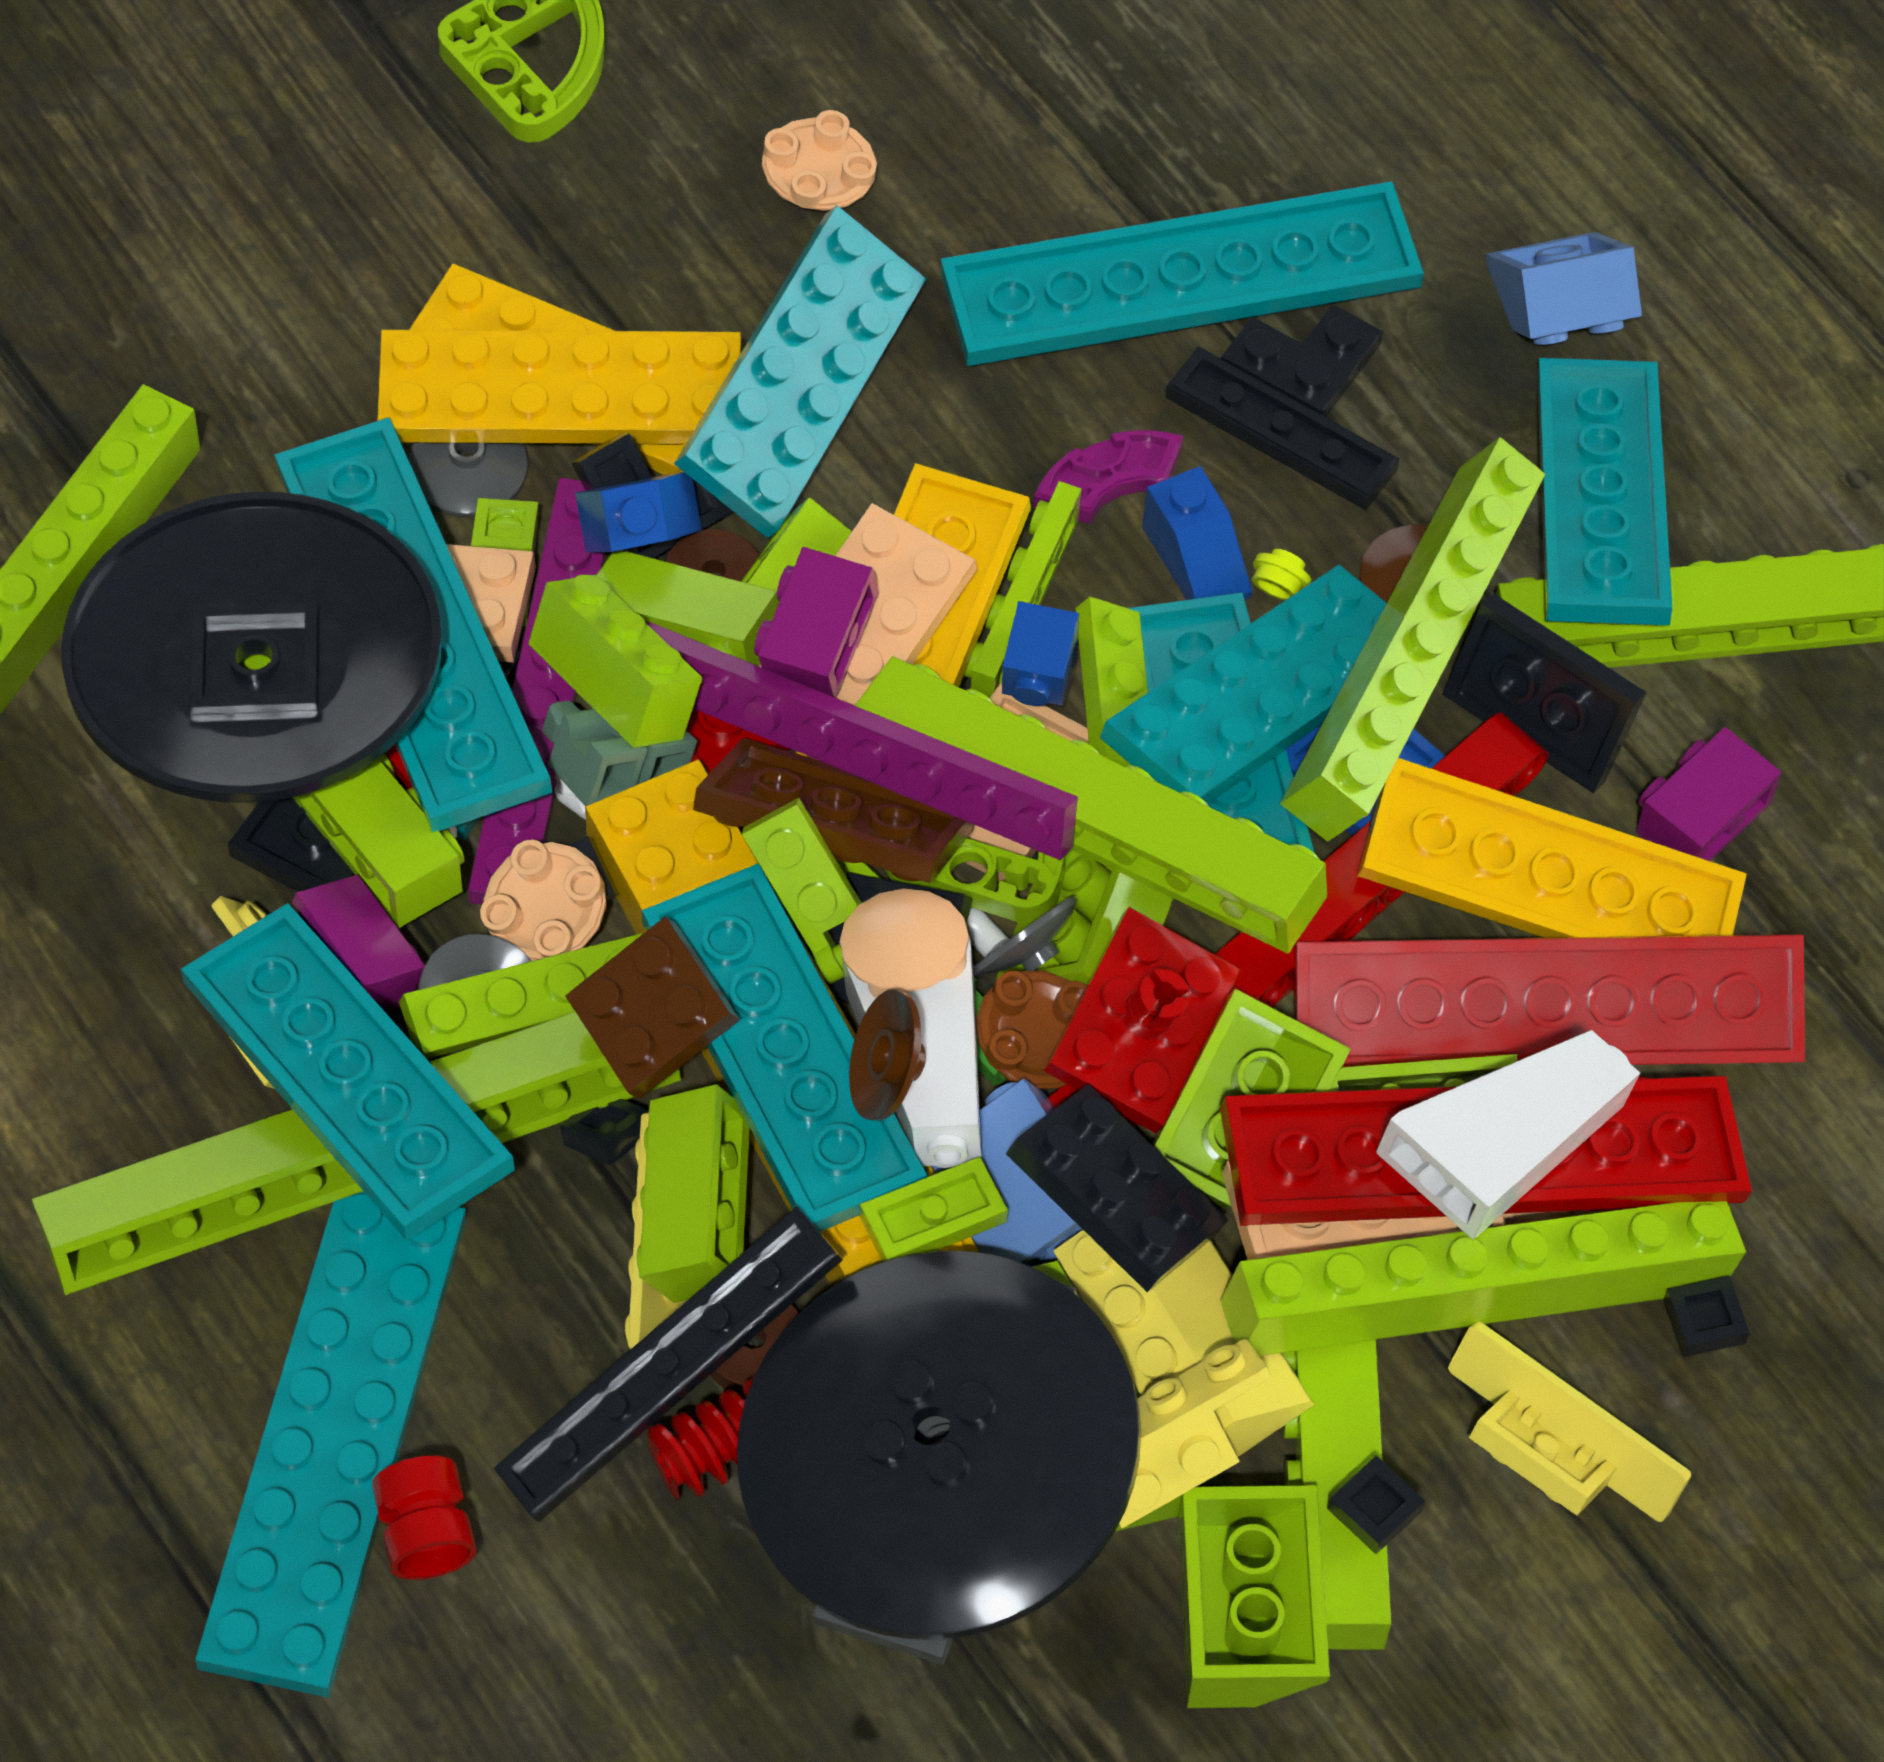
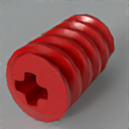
[647,1378,754,1501]

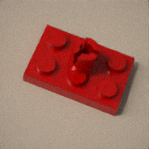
[1043,907,1240,1134]

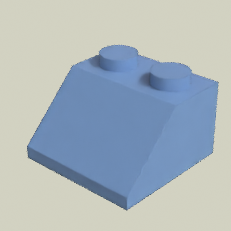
[1485,232,1642,345]

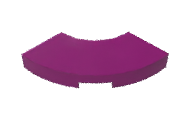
[1033,430,1184,524]

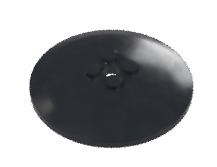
[61,492,442,803]
[737,1251,1141,1640]

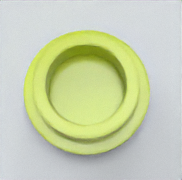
[1252,549,1312,601]

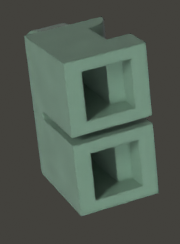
[542,700,697,806]

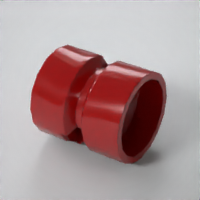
[372,1456,476,1580]

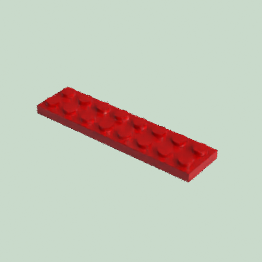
[1294,934,1805,1067]
[1220,1076,1752,1226]

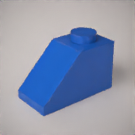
[1142,466,1252,600]
[575,472,702,553]
[1002,601,1079,706]

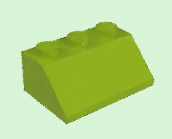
[993,849,1174,986]
[1151,989,1351,1211]
[1178,1485,1330,1708]

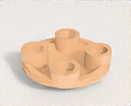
[762,110,877,211]
[480,839,606,961]
[839,888,969,998]

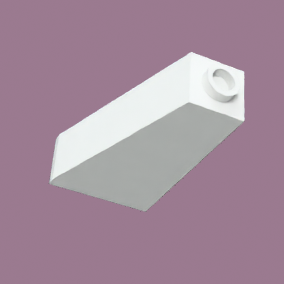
[842,937,982,1168]
[1376,1030,1640,1240]

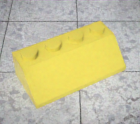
[1053,1230,1314,1458]

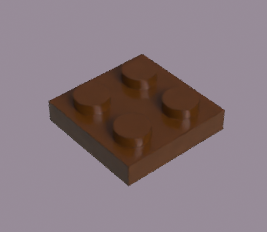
[565,916,740,1100]

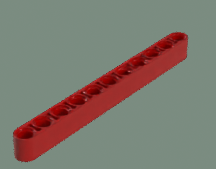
[1049,712,1549,1128]

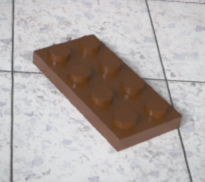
[693,738,974,883]

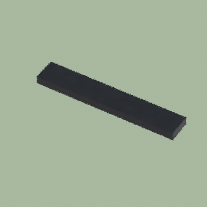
[493,1206,843,1522]

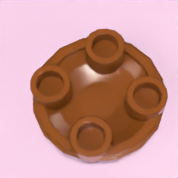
[976,971,1086,1089]

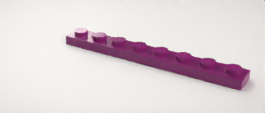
[468,478,608,905]
[647,622,1078,860]

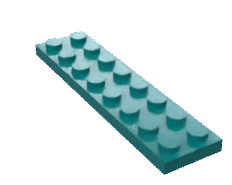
[940,181,1424,366]
[274,417,553,832]
[195,1191,467,1698]

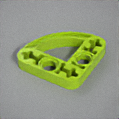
[438,0,605,143]
[885,838,1065,924]

